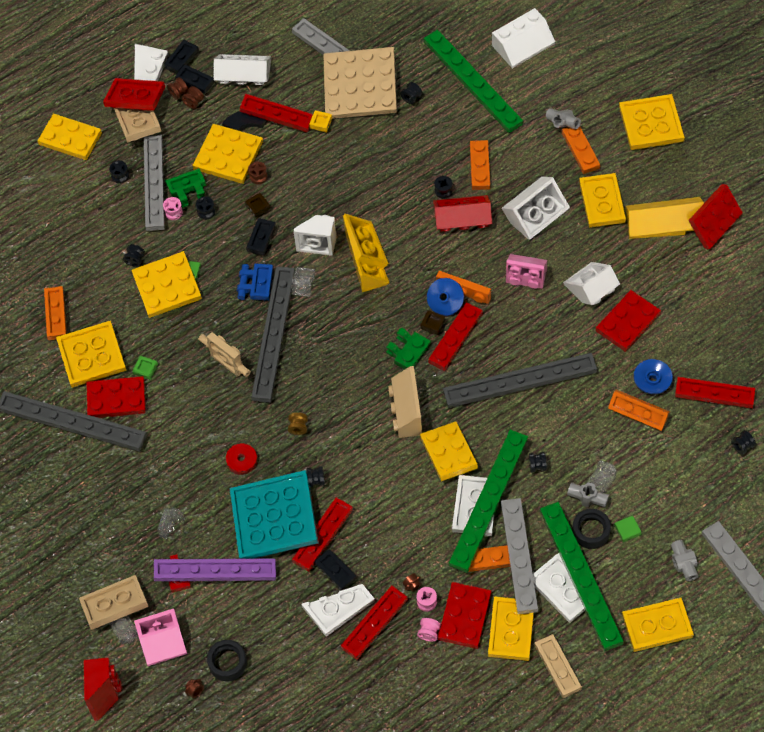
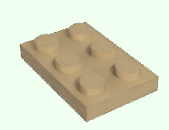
[114,108,161,143]
[79,575,149,630]

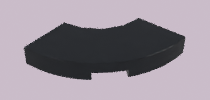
[222,111,268,131]

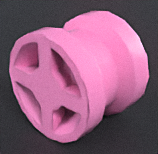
[163,197,183,220]
[416,587,437,612]
[417,618,441,642]

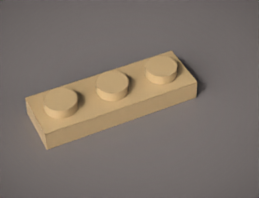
[534,634,582,698]

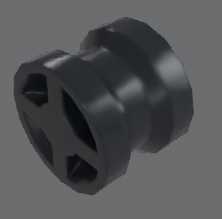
[400,82,423,105]
[109,160,129,183]
[434,176,453,199]
[196,196,215,220]
[123,244,145,267]
[731,430,756,455]
[529,452,547,473]
[307,466,325,487]

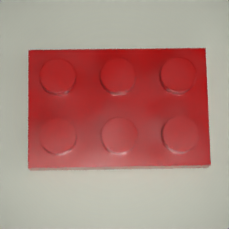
[103,78,166,111]
[688,184,743,249]
[595,290,661,352]
[86,376,146,418]
[438,582,492,649]

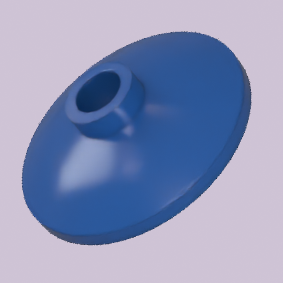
[427,278,464,316]
[634,359,673,394]

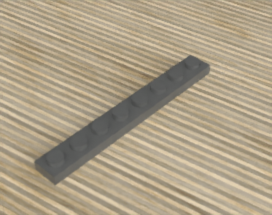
[251,266,295,403]
[443,353,597,408]
[0,391,147,452]

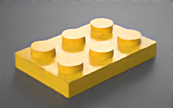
[38,113,102,161]
[579,173,626,228]
[420,421,478,481]
[488,597,534,661]
[622,598,694,652]

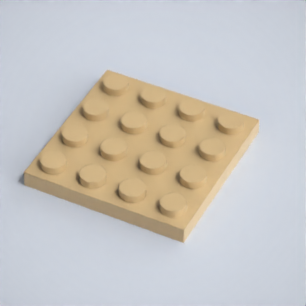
[324,47,397,119]

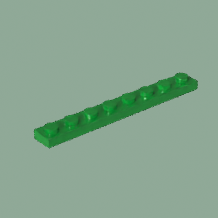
[424,29,523,133]
[449,429,528,573]
[540,502,624,651]

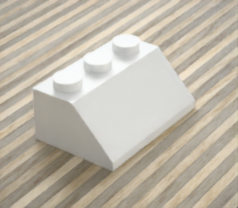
[492,8,555,69]
[214,54,271,85]
[502,177,570,240]

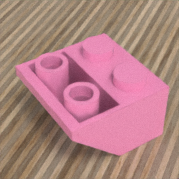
[506,254,547,289]
[134,609,187,666]

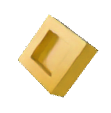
[309,110,332,133]

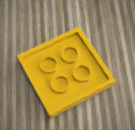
[619,94,685,150]
[192,124,263,184]
[132,251,202,318]
[56,320,126,388]

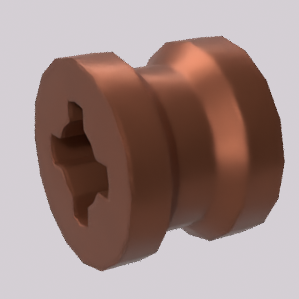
[167,77,188,100]
[182,86,204,109]
[248,161,268,184]

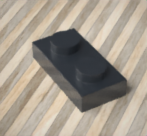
[164,40,199,74]
[175,64,215,94]
[246,218,276,256]
[314,549,357,591]

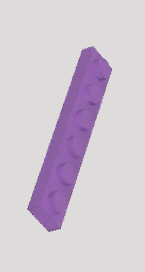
[154,559,276,581]

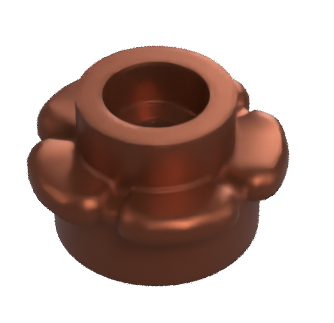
[402,573,421,591]
[185,679,204,698]

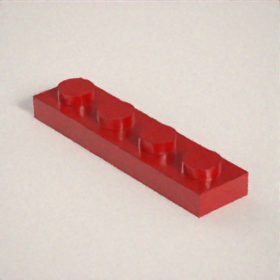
[240,93,313,132]
[428,302,483,371]
[675,377,755,409]
[292,497,353,572]
[341,585,408,660]

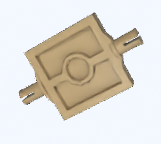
[198,332,251,377]

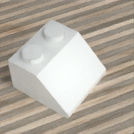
[294,215,337,256]
[563,262,620,305]

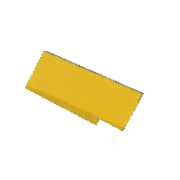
[625,197,704,239]
[343,214,390,292]

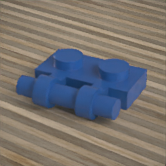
[237,264,274,300]

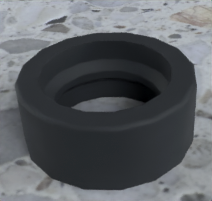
[572,508,611,549]
[207,640,247,681]

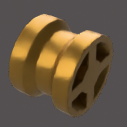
[288,412,308,435]

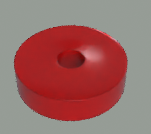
[226,443,258,475]

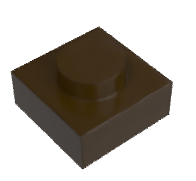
[245,193,270,218]
[420,310,445,335]

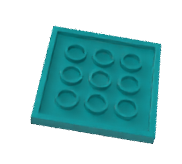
[230,470,319,559]

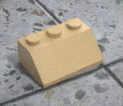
[388,366,422,438]

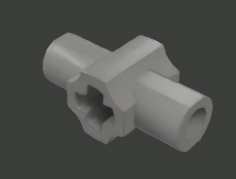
[546,108,581,129]
[567,482,609,507]
[671,540,698,581]

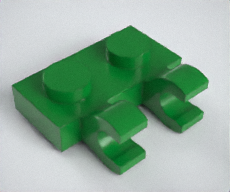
[165,168,206,208]
[386,328,431,369]

